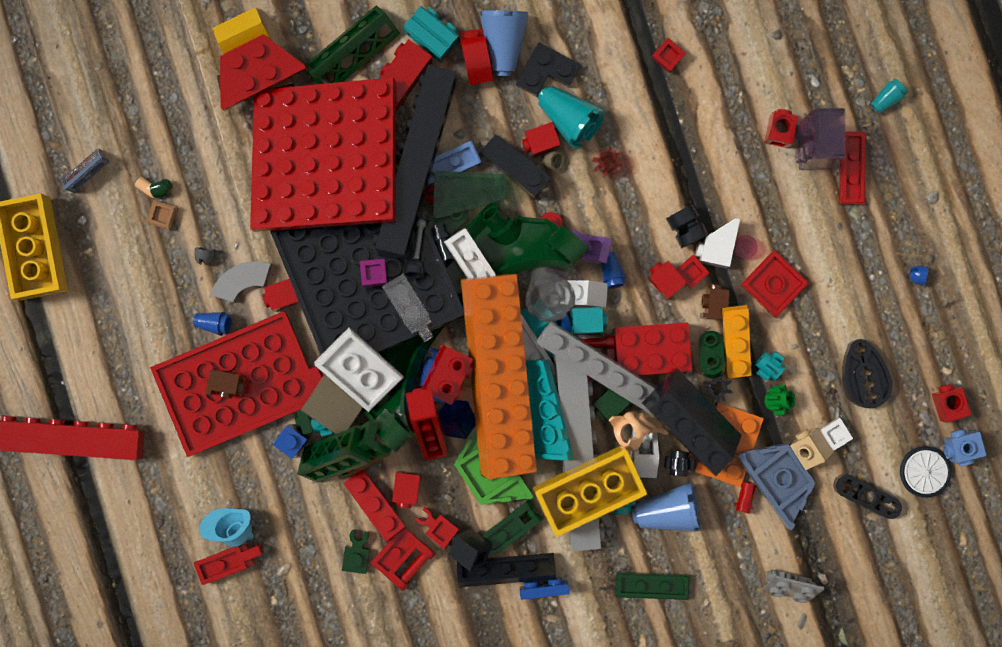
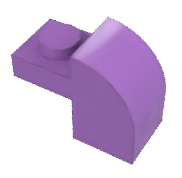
[569,230,612,264]

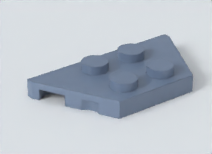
[735,443,816,530]

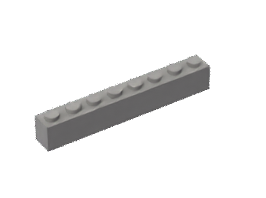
[553,354,605,552]

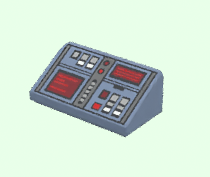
[62,149,109,193]

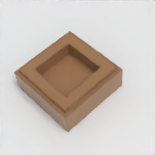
[146,200,178,231]

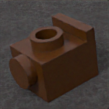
[700,284,729,320]
[206,370,246,398]

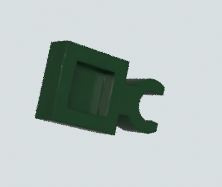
[342,529,370,574]

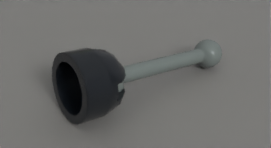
[404,219,426,278]

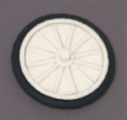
[900,446,951,498]

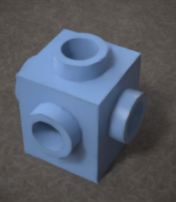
[943,429,986,466]

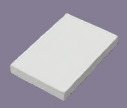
[314,327,403,412]

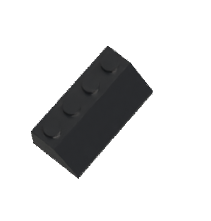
[642,368,742,476]

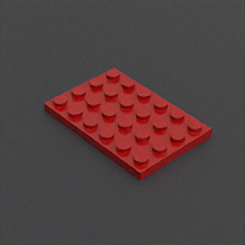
[150,311,315,457]

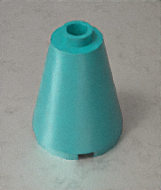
[538,86,606,150]

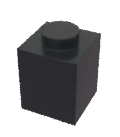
[448,529,493,571]

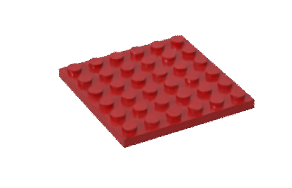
[250,77,396,232]

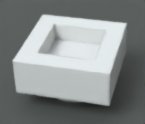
[820,418,853,451]

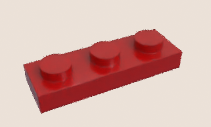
[343,469,407,542]

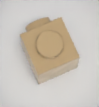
[790,427,833,470]

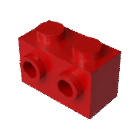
[422,344,473,405]

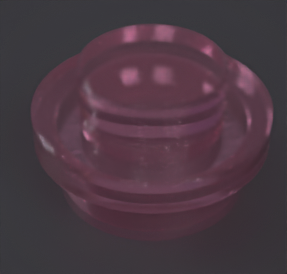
[734,235,758,259]

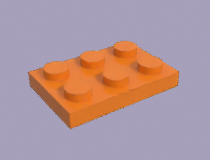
[694,402,764,487]

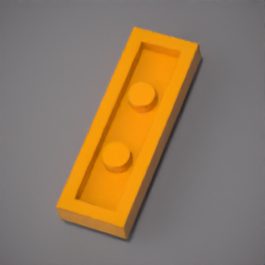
[722,305,751,379]

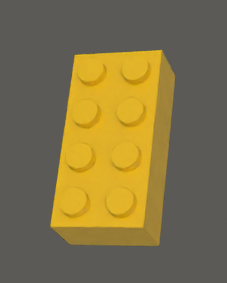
[0,193,68,301]
[533,445,647,537]

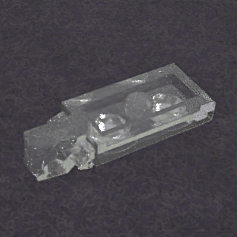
[382,274,433,342]

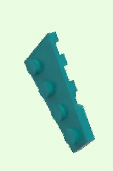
[525,359,574,461]

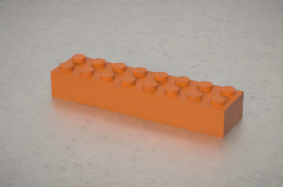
[461,274,537,479]

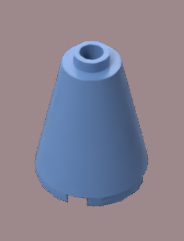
[480,10,528,76]
[632,482,701,532]

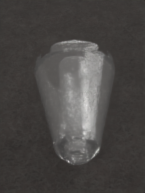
[525,267,575,322]

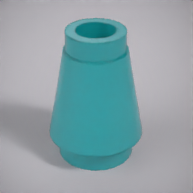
[870,79,908,114]

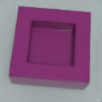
[360,259,388,287]

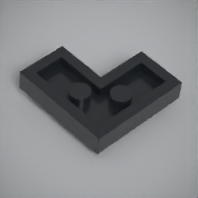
[516,42,581,97]

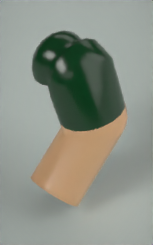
[135,176,172,198]

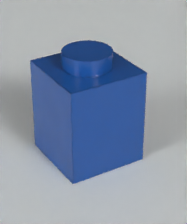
[273,424,311,459]

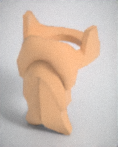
[609,411,669,451]

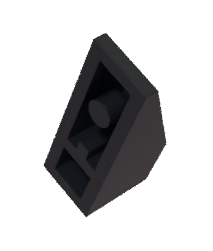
[480,134,551,200]

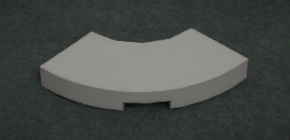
[210,261,272,302]

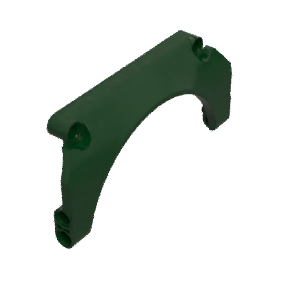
[362,203,590,452]

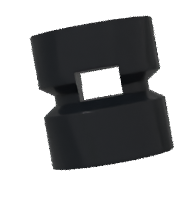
[666,204,709,249]

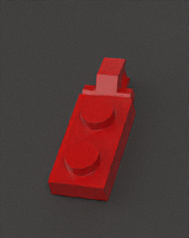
[194,543,264,585]

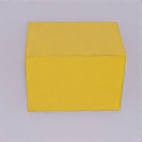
[213,7,271,54]

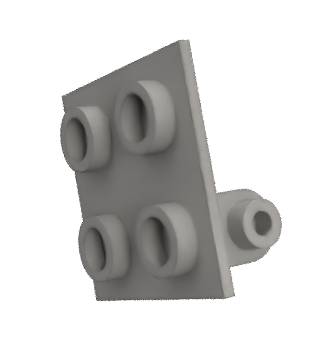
[762,569,824,603]

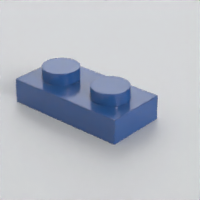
[519,577,570,600]

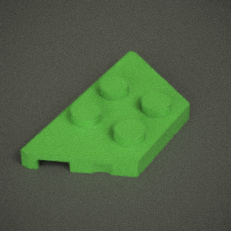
[454,426,534,505]

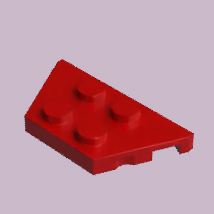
[220,34,307,111]

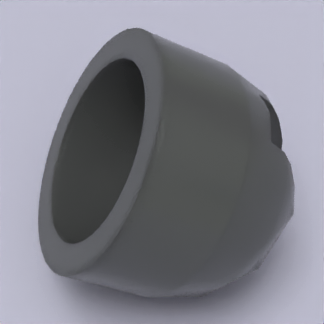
[194,247,214,265]

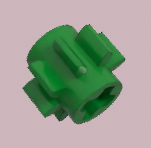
[765,385,796,416]

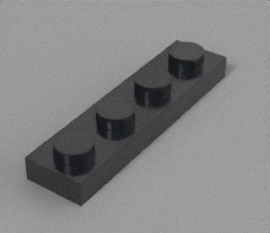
[457,553,556,588]

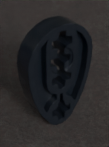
[842,339,893,408]

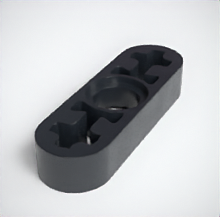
[833,474,902,519]

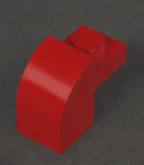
[459,28,493,85]

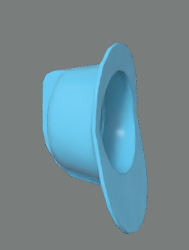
[199,508,254,547]

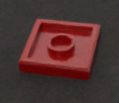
[740,250,809,318]

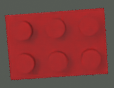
[613,322,692,375]

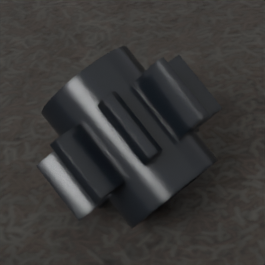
[703,374,733,403]
[664,450,695,477]

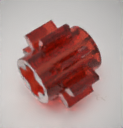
[592,146,622,178]

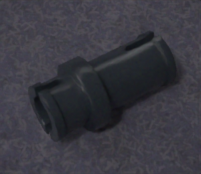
[431,224,455,264]

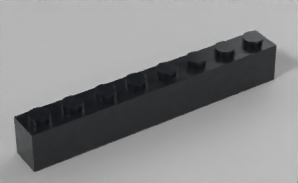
[373,65,457,261]

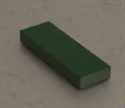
[615,572,690,600]

